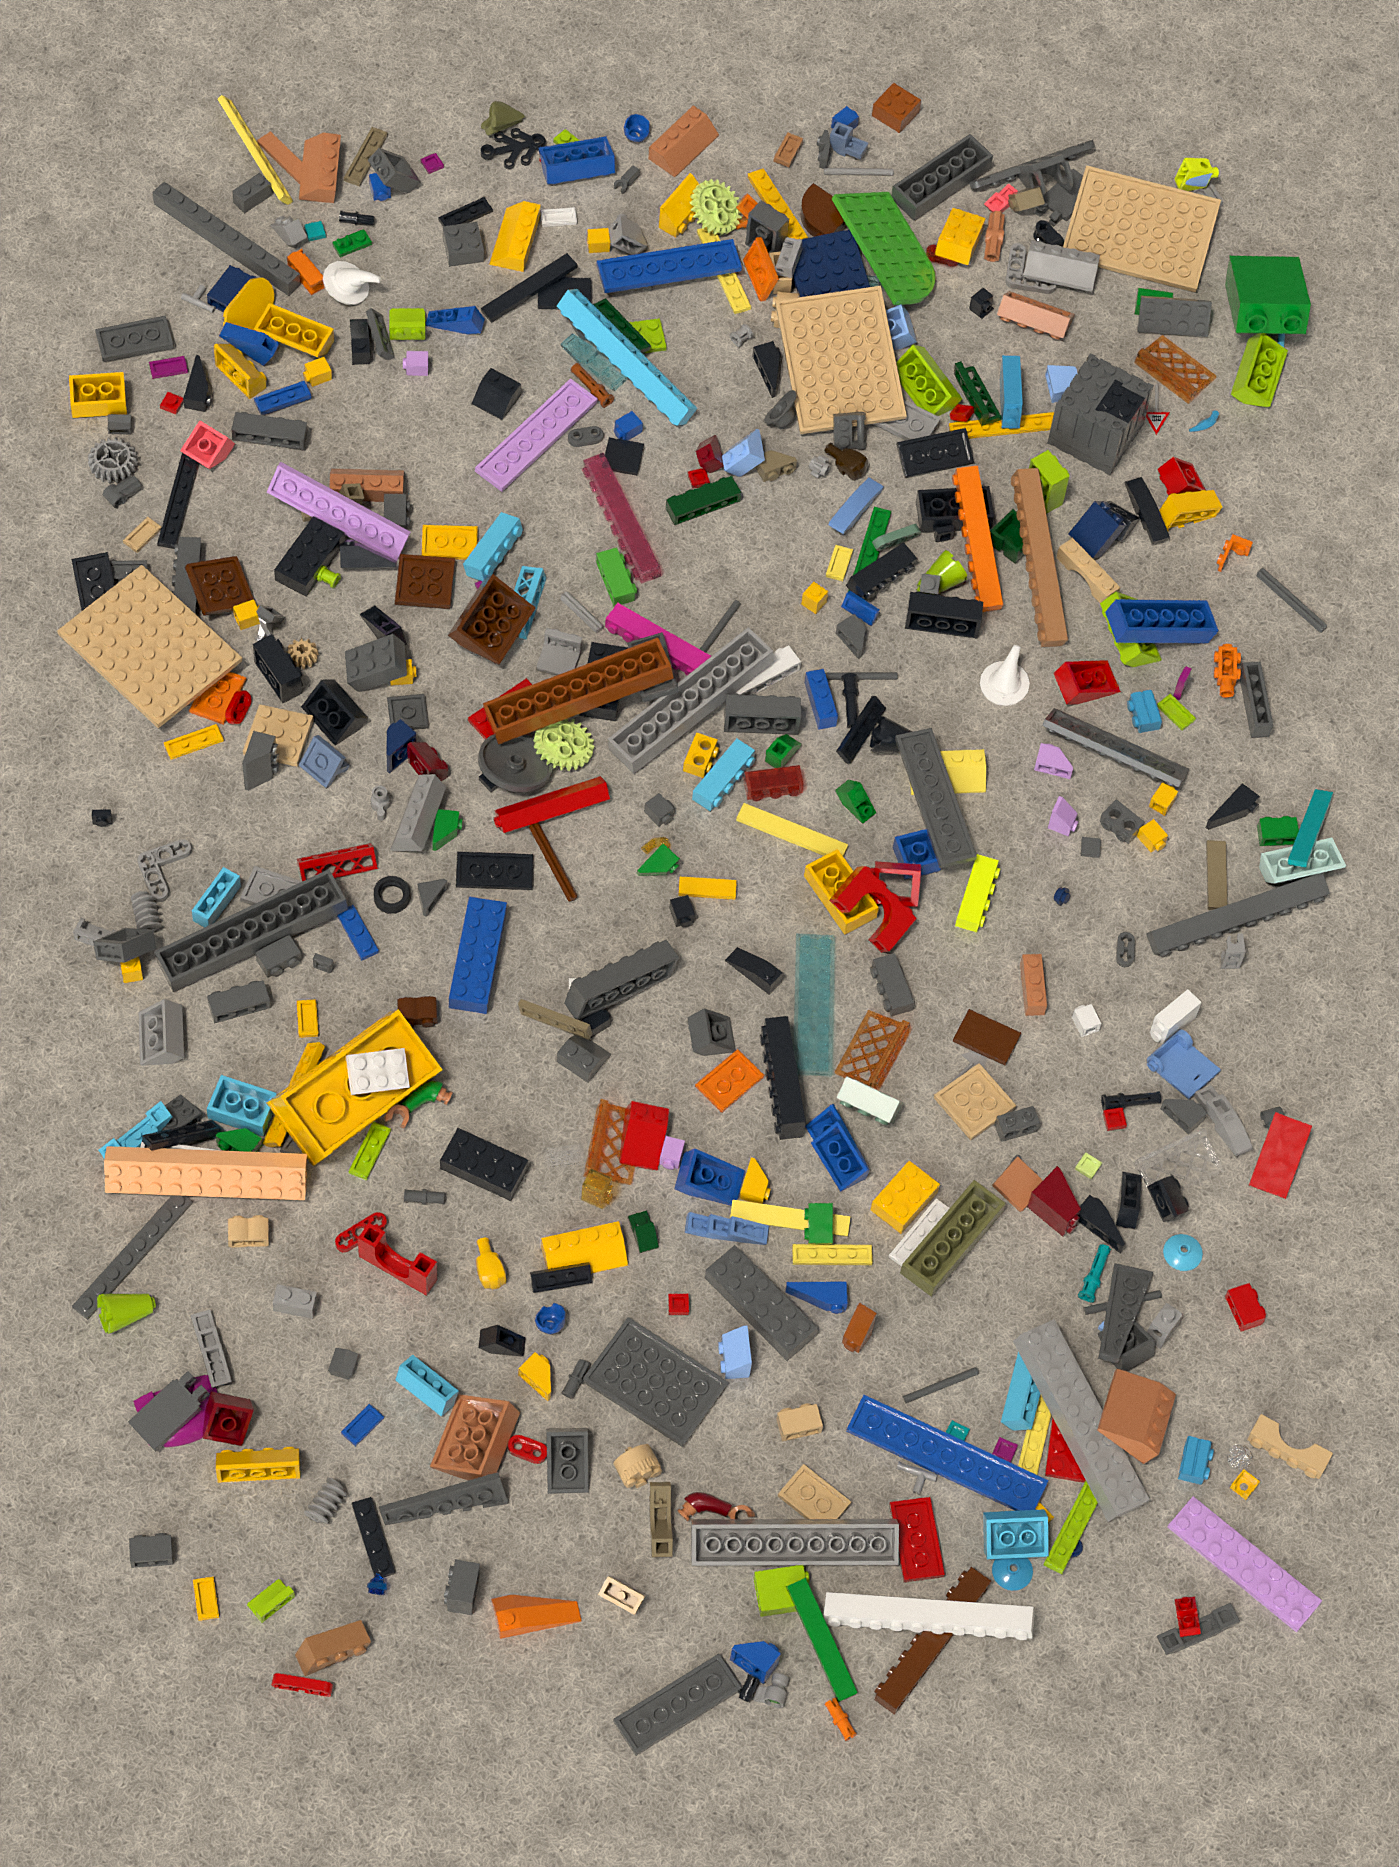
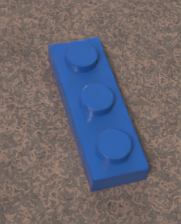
[254,381,311,415]
[336,905,379,961]

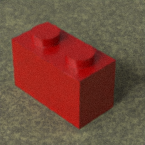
[1225,1283,1266,1332]

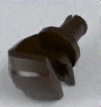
[824,442,868,481]

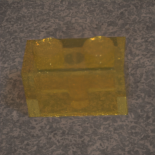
[581,1169,614,1209]

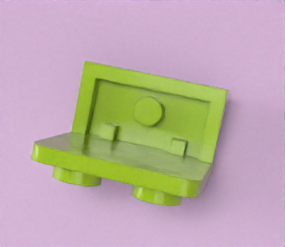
[389,308,425,340]

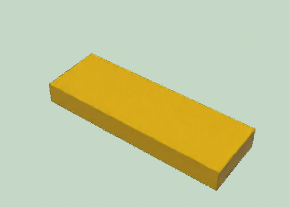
[164,724,224,760]
[678,876,736,900]

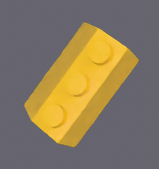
[659,173,699,238]
[214,344,267,399]

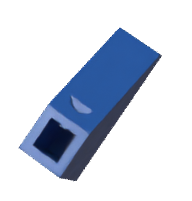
[425,306,485,334]
[219,322,279,366]

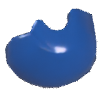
[624,114,650,142]
[535,1303,566,1334]

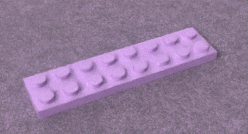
[475,378,597,492]
[267,462,411,561]
[1167,1496,1322,1632]

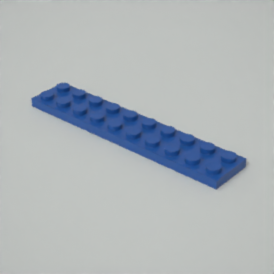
[846,1395,1049,1511]

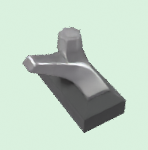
[255,605,285,641]

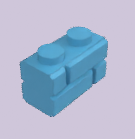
[1127,690,1162,733]
[1178,1436,1214,1485]

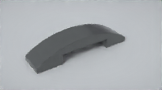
[1157,1602,1240,1655]

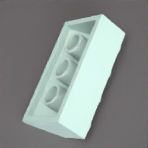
[1259,838,1346,883]

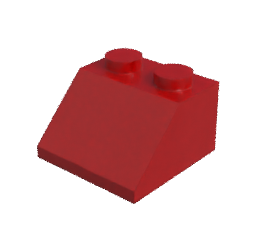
[1157,457,1206,496]

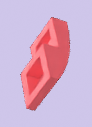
[984,184,1017,212]

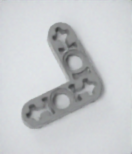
[1005,243,1057,294]
[137,839,191,902]

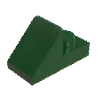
[628,1210,659,1253]

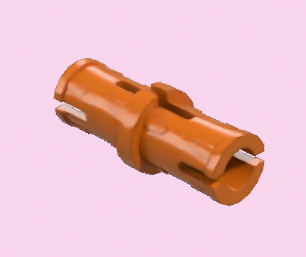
[824,1698,857,1741]

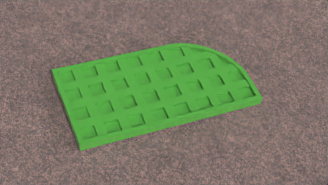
[832,192,935,305]

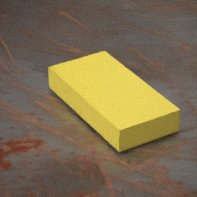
[826,545,853,582]

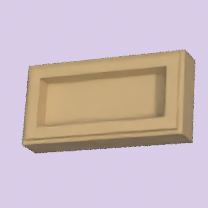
[123,517,161,553]

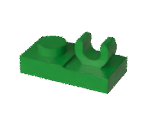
[332,229,372,258]

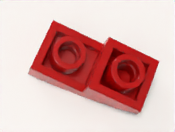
[1174,1596,1201,1637]

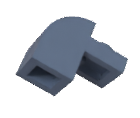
[830,122,868,159]

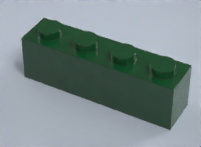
[665,476,741,526]

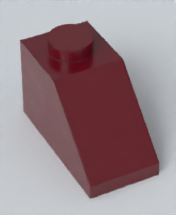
[695,435,724,473]

